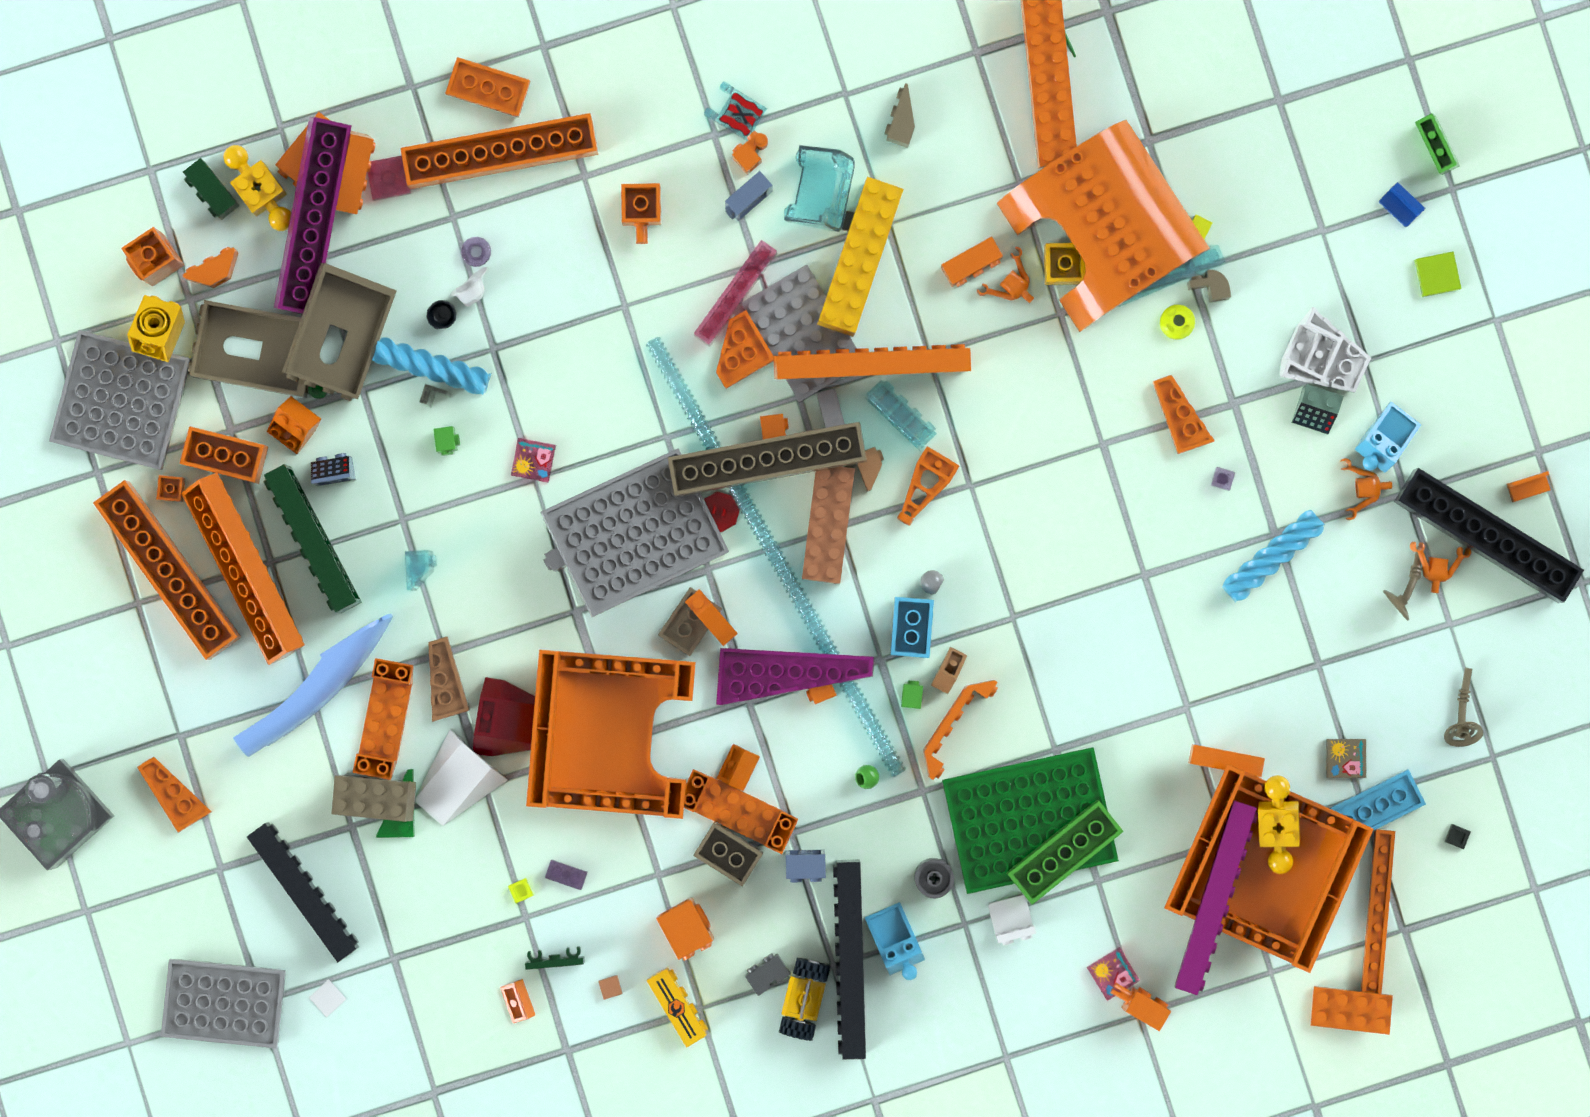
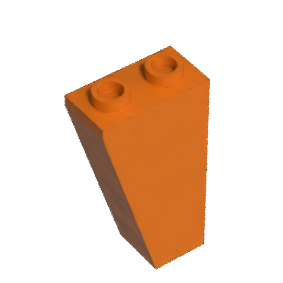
[275,112,329,187]

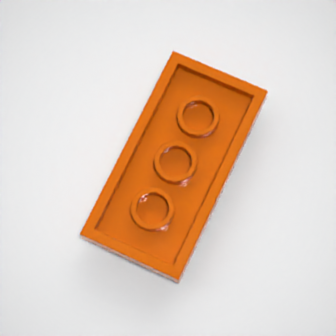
[445,57,531,118]
[1311,986,1393,1035]

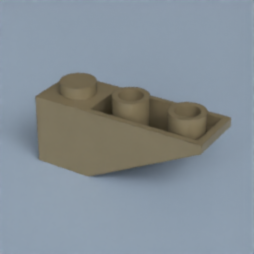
[884,83,915,148]

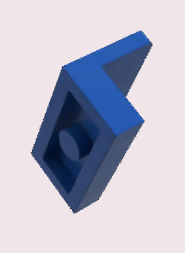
[1379,182,1426,227]

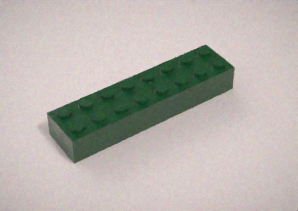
[263,464,362,613]

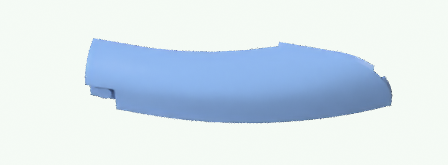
[233,613,393,757]

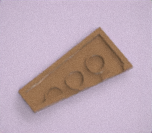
[428,637,470,722]

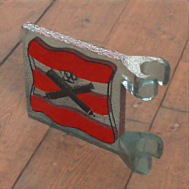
[704,81,767,141]

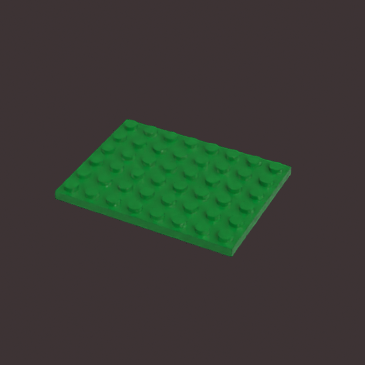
[942,747,1119,894]

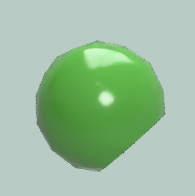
[855,765,879,789]

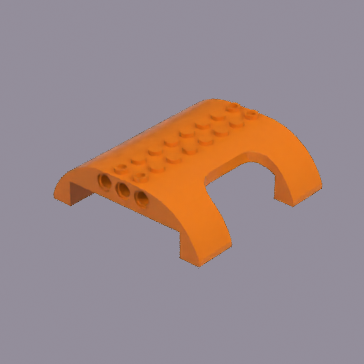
[997,120,1210,332]
[526,650,696,819]

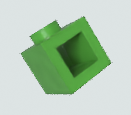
[433,426,460,456]

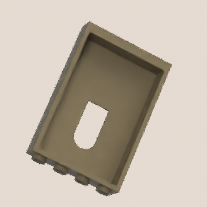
[282,263,397,401]
[188,300,309,398]

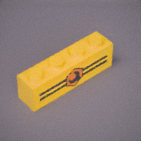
[646,967,708,1048]

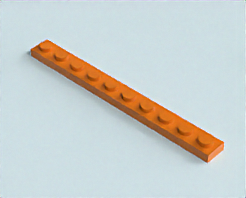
[1361,829,1396,994]

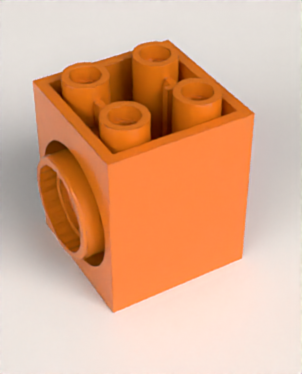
[121,227,185,286]
[656,897,714,961]

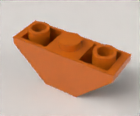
[182,247,239,288]

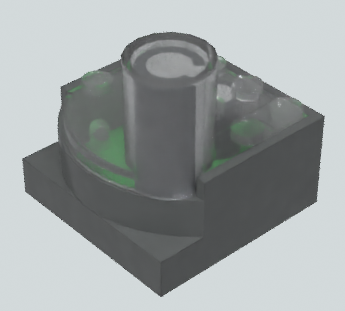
[0,759,114,871]

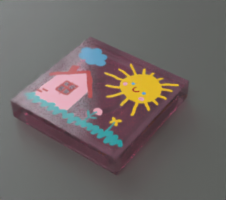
[511,438,556,483]
[1086,947,1140,1001]

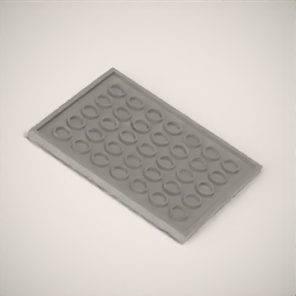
[540,448,729,617]

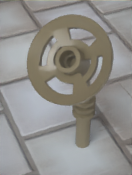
[1383,546,1424,621]
[1444,667,1483,747]

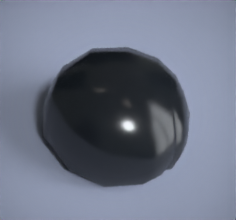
[426,300,457,330]

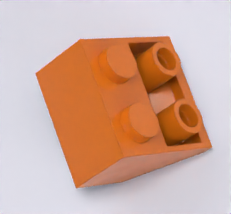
[266,396,321,454]

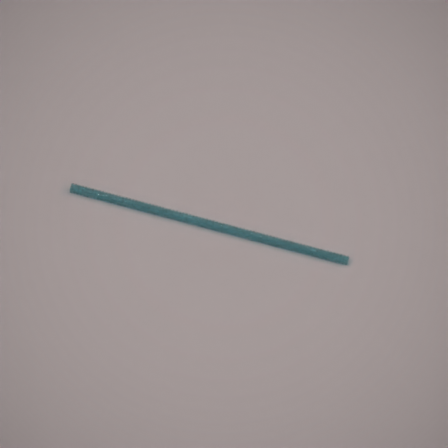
[645,337,906,777]

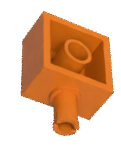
[621,183,661,244]
[1110,982,1171,1032]

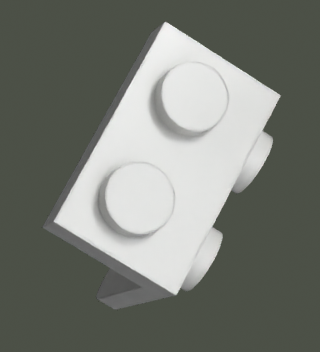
[988,895,1036,945]

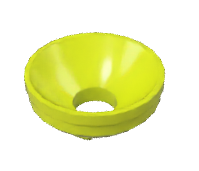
[1160,305,1195,340]

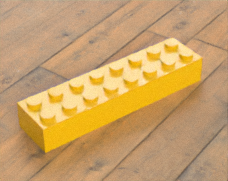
[817,176,904,337]

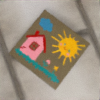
[1326,739,1366,778]

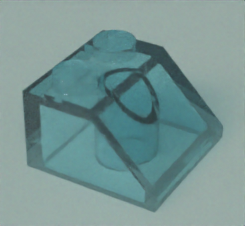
[405,550,437,591]

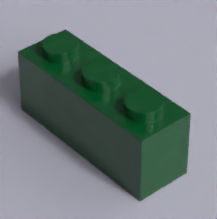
[183,158,240,220]

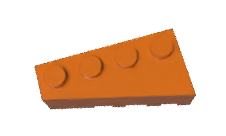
[336,131,375,214]

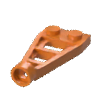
[897,446,960,526]

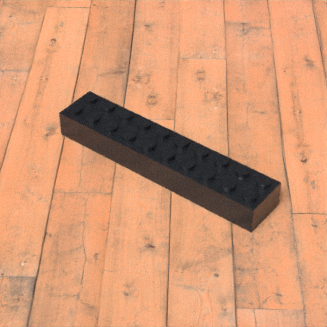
[1394,468,1584,603]
[833,859,866,1060]

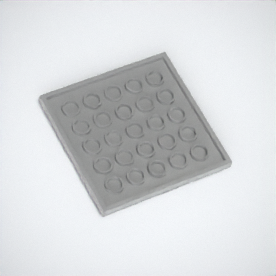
[49,330,192,470]

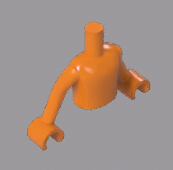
[977,247,1034,304]
[1340,458,1392,520]
[1410,542,1472,593]

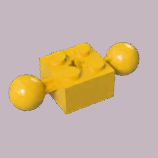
[223,145,291,231]
[1258,775,1300,874]

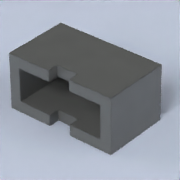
[745,953,791,996]

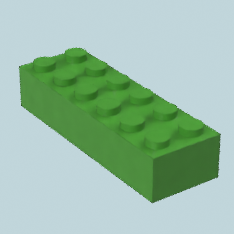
[1006,800,1124,905]

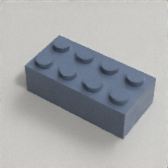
[786,849,826,883]

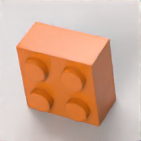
[156,475,185,502]

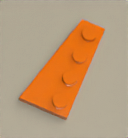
[1153,375,1215,454]
[137,757,212,833]

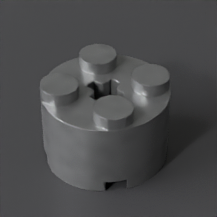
[914,858,954,899]

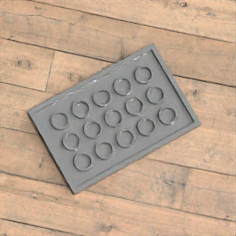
[741,265,857,403]
[161,958,286,1049]

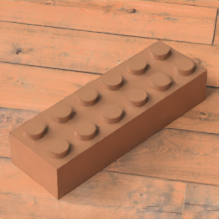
[802,467,855,584]

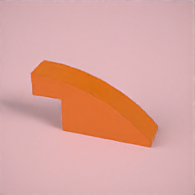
[1188,744,1265,777]

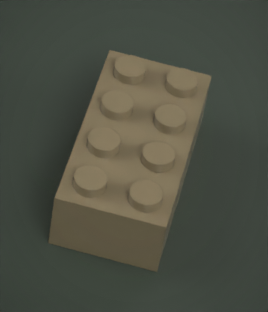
[331,775,416,822]

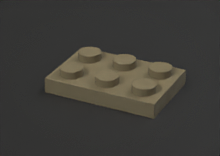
[658,587,722,656]

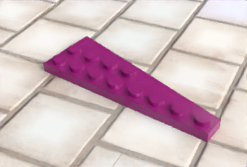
[716,648,874,705]

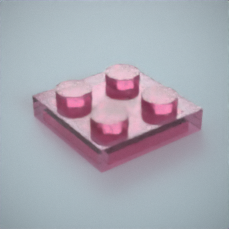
[368,156,411,201]

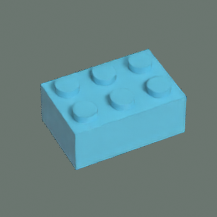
[890,597,934,658]

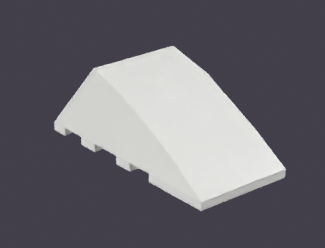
[1280,307,1371,393]
[415,729,508,826]

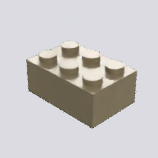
[693,821,763,887]

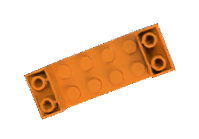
[353,658,414,780]
[923,680,998,780]
[684,769,798,854]

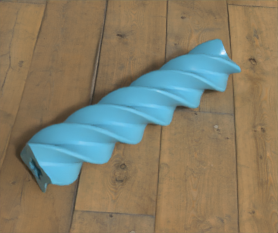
[372,337,492,395]
[1222,510,1325,603]

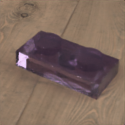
[545,859,588,890]

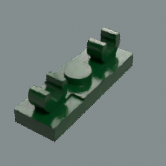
[525,946,585,970]

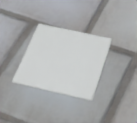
[309,979,346,1018]

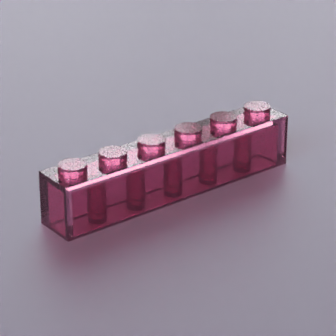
[694,240,777,347]

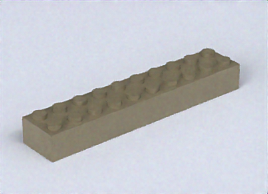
[668,422,867,497]

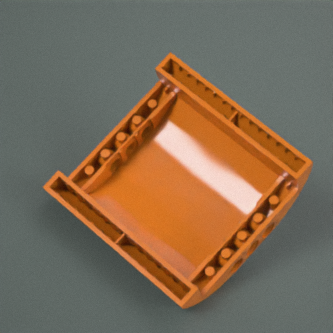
[1164,764,1374,973]

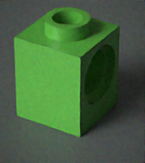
[901,680,923,709]

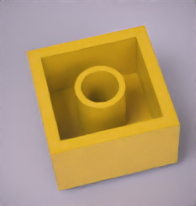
[1044,243,1085,285]

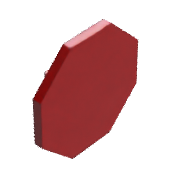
[704,491,740,532]

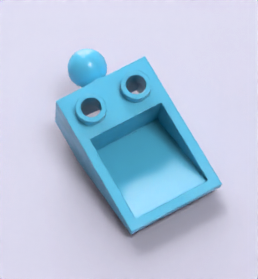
[1354,402,1421,473]
[865,902,925,980]

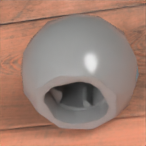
[920,570,944,595]

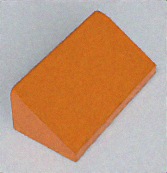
[500,979,535,1024]

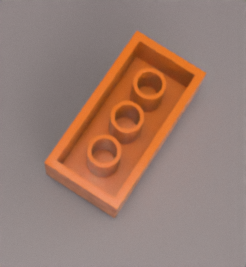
[180,426,268,484]

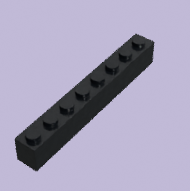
[247,822,359,963]

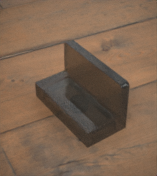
[419,384,452,408]

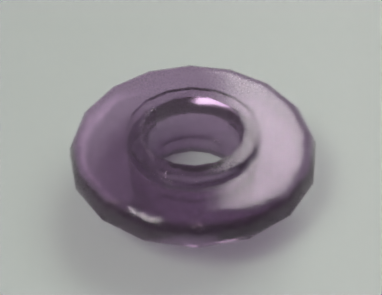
[461,237,491,267]

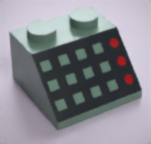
[1291,384,1344,435]

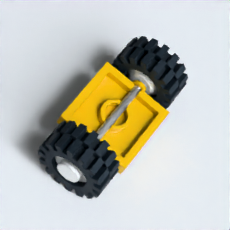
[779,958,831,1041]

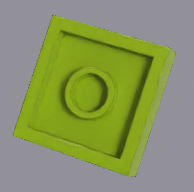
[1415,251,1462,297]

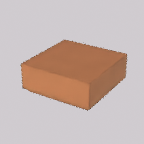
[598,975,623,1000]

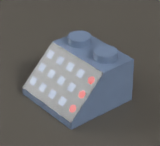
[311,453,356,486]

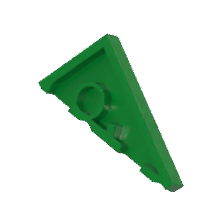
[376,769,415,838]

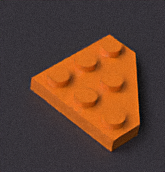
[716,310,774,389]

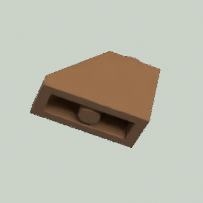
[857,447,884,492]
[931,647,967,694]

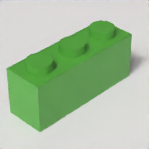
[1415,113,1460,175]

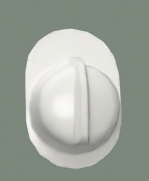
[450,267,487,307]

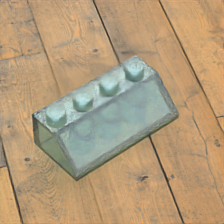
[865,380,937,451]

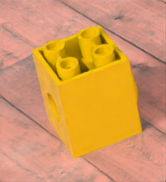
[127,295,185,362]

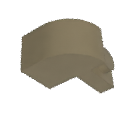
[1187,270,1231,302]

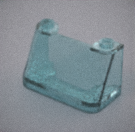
[784,145,855,232]

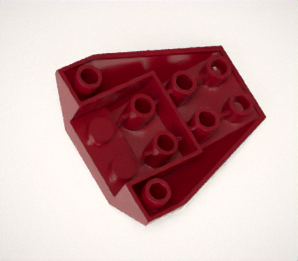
[473,677,535,757]

